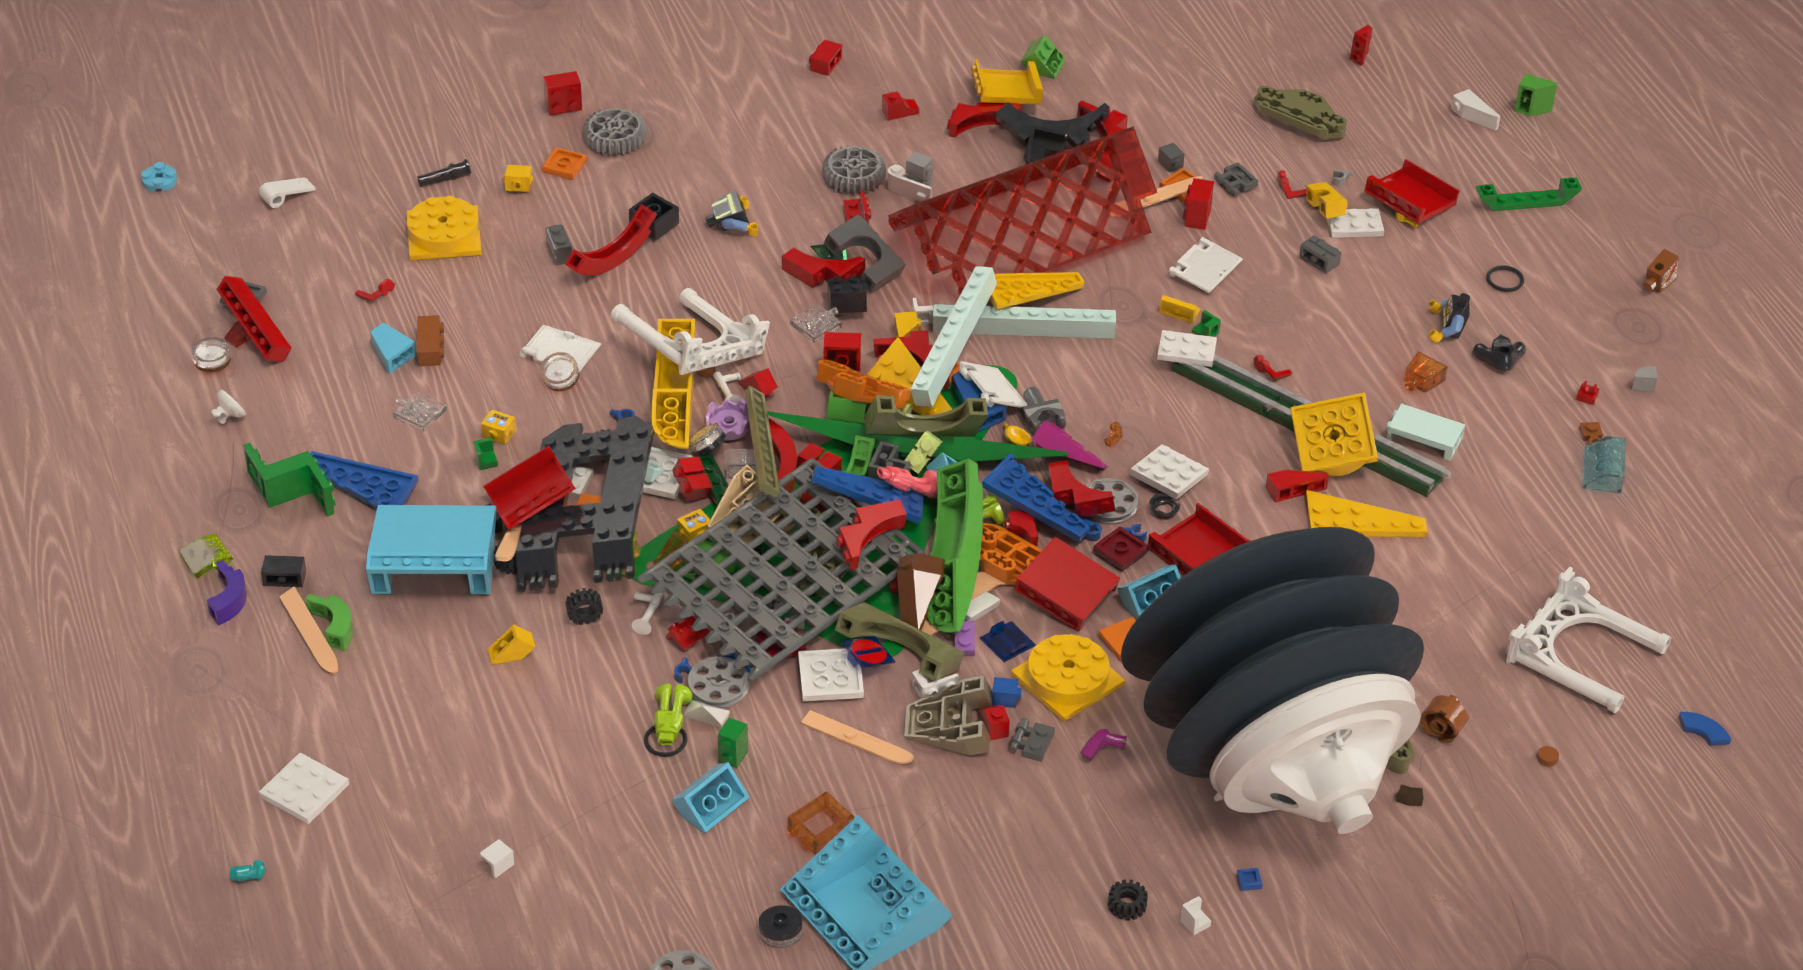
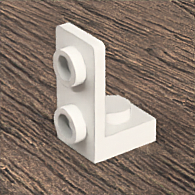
[912,670,959,699]

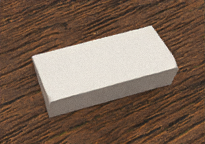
[964,591,1001,621]

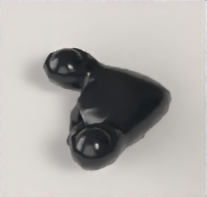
[1473,334,1526,372]

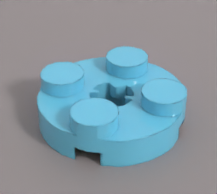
[141,162,177,192]

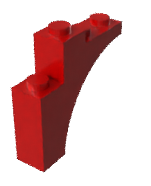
[873,330,950,388]

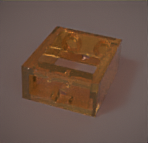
[787,791,854,855]

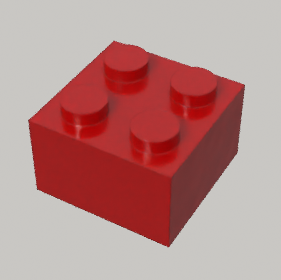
[543,71,582,115]
[1183,178,1214,230]
[823,332,862,372]

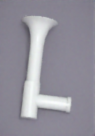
[713,371,742,403]
[632,591,664,635]

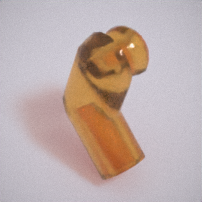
[1104,422,1123,447]

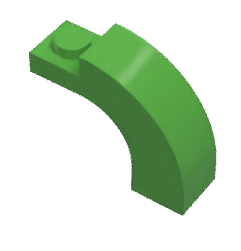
[842,435,875,477]
[305,594,353,651]

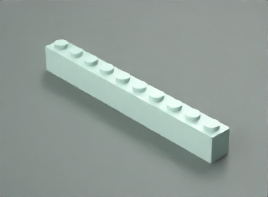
[910,266,997,407]
[933,304,1116,339]

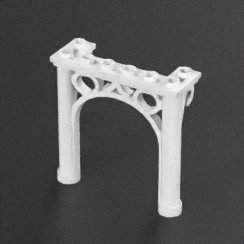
[611,288,770,375]
[1505,567,1671,713]

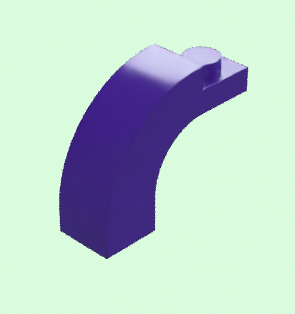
[207,560,247,626]

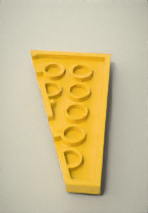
[989,272,1085,310]
[866,337,952,415]
[1306,490,1427,537]

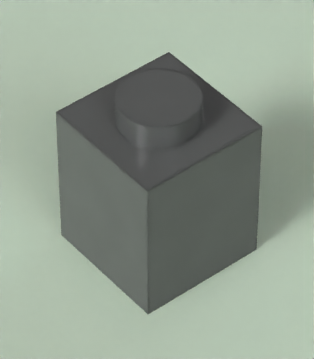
[1158,142,1185,172]

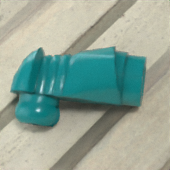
[230,860,266,882]

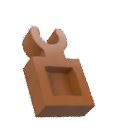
[1579,422,1603,450]

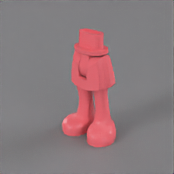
[877,466,938,499]

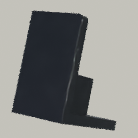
[1024,125,1067,167]

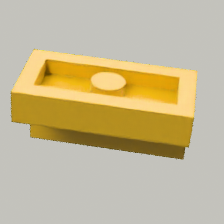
[1159,295,1201,324]

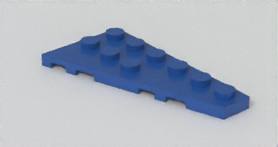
[310,451,418,509]
[982,453,1090,542]
[811,466,924,524]

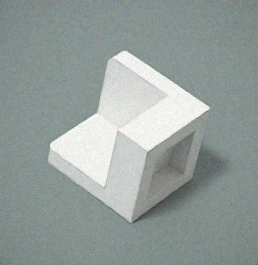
[912,298,933,325]
[480,839,514,878]
[1180,896,1211,936]

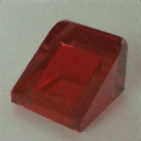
[224,321,251,348]

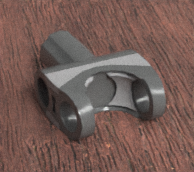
[1020,387,1066,435]

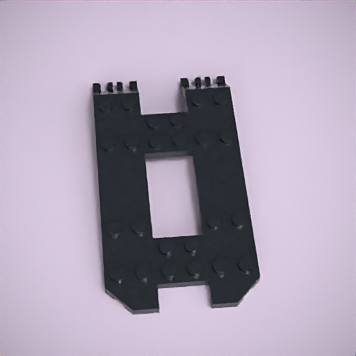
[516,416,654,592]

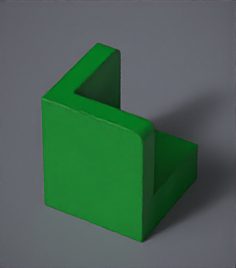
[1192,310,1221,337]
[473,438,498,470]

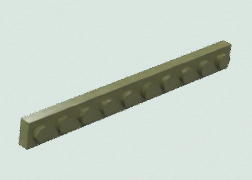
[745,386,780,498]

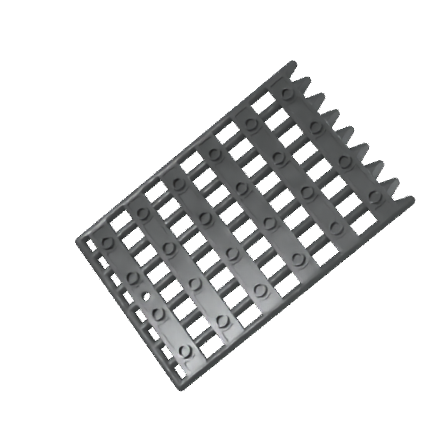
[637,458,926,681]

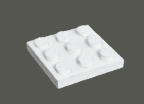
[1129,444,1209,499]
[643,447,693,499]
[798,648,864,701]
[259,753,349,824]

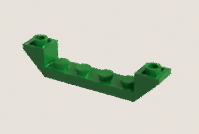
[1476,177,1582,211]

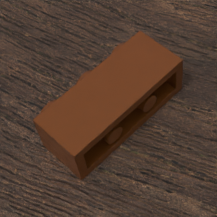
[417,315,444,366]

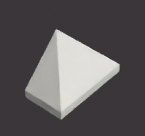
[684,700,730,728]

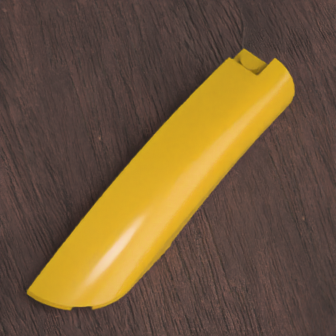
[652,319,696,450]

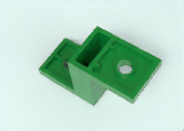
[243,443,336,516]

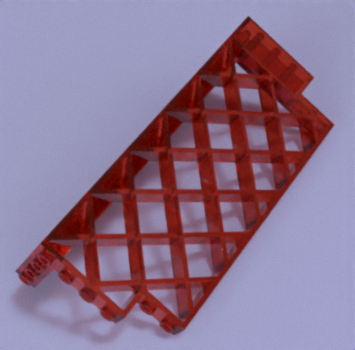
[888,126,1158,297]

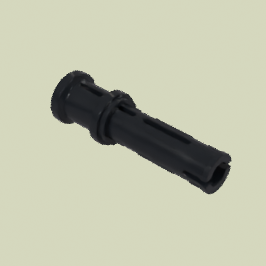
[417,159,471,187]

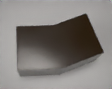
[1396,784,1424,806]

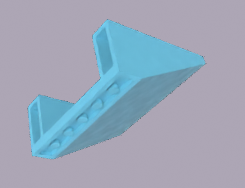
[366,505,496,594]
[780,815,953,970]

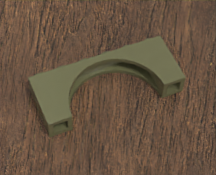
[864,395,988,436]
[835,602,964,681]

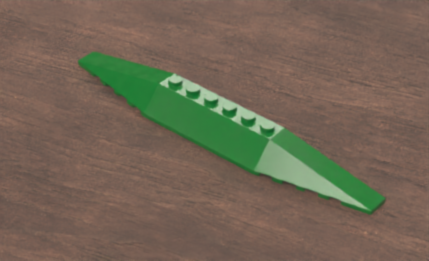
[767,411,1069,462]

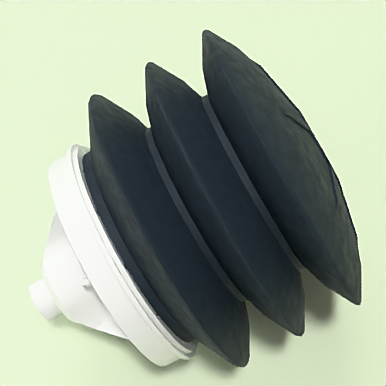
[1121,527,1424,834]

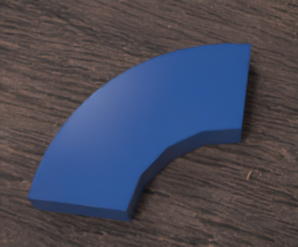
[1679,712,1731,746]

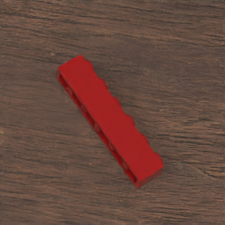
[216,276,292,362]

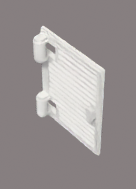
[1169,237,1243,293]
[519,325,601,375]
[959,361,1028,408]

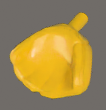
[1003,423,1031,446]

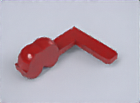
[1277,170,1306,199]
[355,279,395,301]
[1253,355,1292,380]

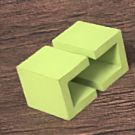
[904,431,943,474]

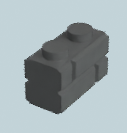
[546,224,572,265]
[1299,235,1341,274]

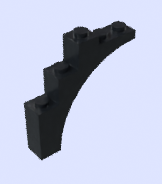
[996,102,1110,151]

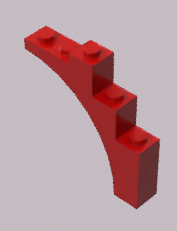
[1077,100,1134,183]

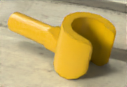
[1396,212,1418,228]

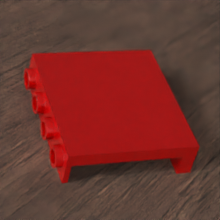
[1364,159,1460,224]
[483,446,576,530]
[1148,503,1250,576]
[1014,537,1120,632]

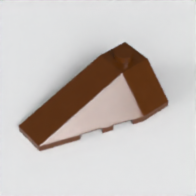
[897,553,945,630]

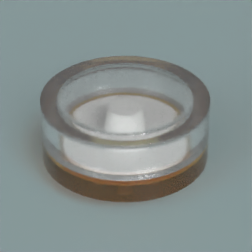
[192,337,231,373]
[540,352,580,391]

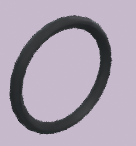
[1486,265,1524,291]
[644,725,688,757]

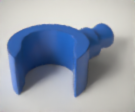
[610,409,635,418]
[1122,524,1147,542]
[674,657,692,683]

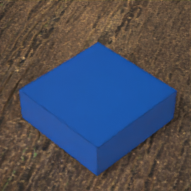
[1236,868,1263,891]

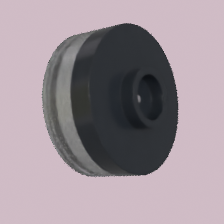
[689,422,726,457]
[759,905,803,948]

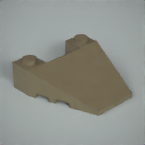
[904,675,992,756]

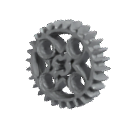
[583,107,646,156]
[822,145,886,195]

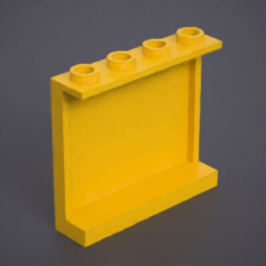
[971,59,1043,104]

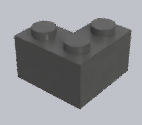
[868,441,911,480]

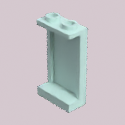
[1385,404,1465,461]

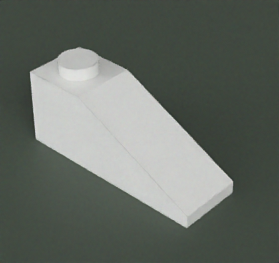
[1451,89,1500,131]

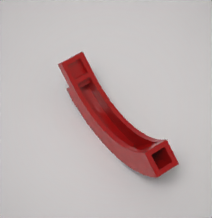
[565,204,657,275]
[768,418,797,493]

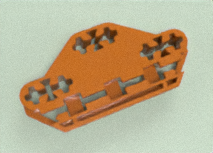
[816,360,911,409]
[979,523,1042,585]

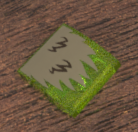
[178,533,233,578]

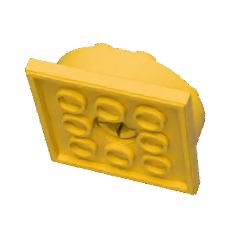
[407,196,482,261]
[1290,392,1379,476]
[1011,634,1125,722]

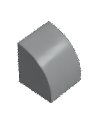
[1632,366,1657,392]

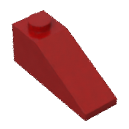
[1266,470,1329,503]

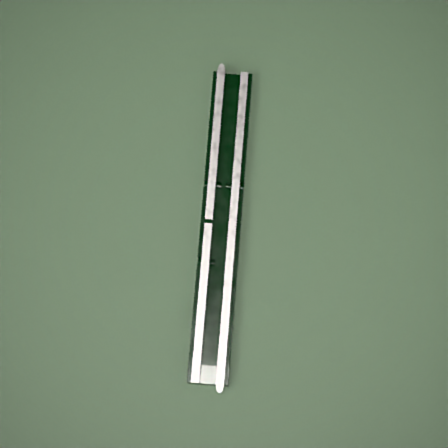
[1172,354,1451,497]

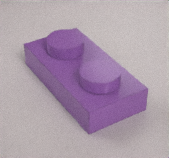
[954,621,975,656]

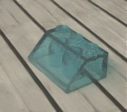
[1583,436,1626,494]

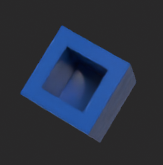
[992,677,1022,708]

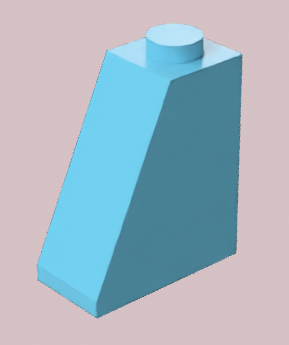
[370,322,416,374]

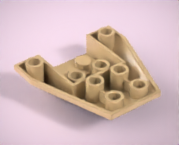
[707,465,795,544]

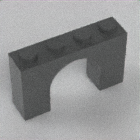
[824,214,906,293]

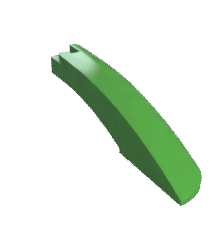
[927,458,983,633]

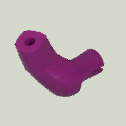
[1080,729,1127,761]

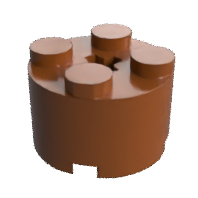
[1420,695,1469,743]

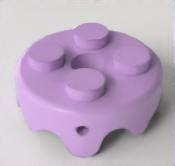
[706,399,751,440]

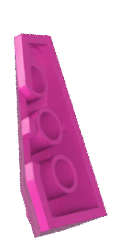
[1032,421,1108,469]

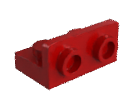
[1350,25,1373,66]
[843,191,871,223]
[666,616,710,652]

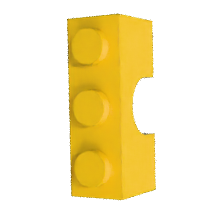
[1306,182,1348,219]

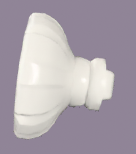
[211,390,246,424]

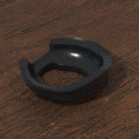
[1149,494,1180,518]

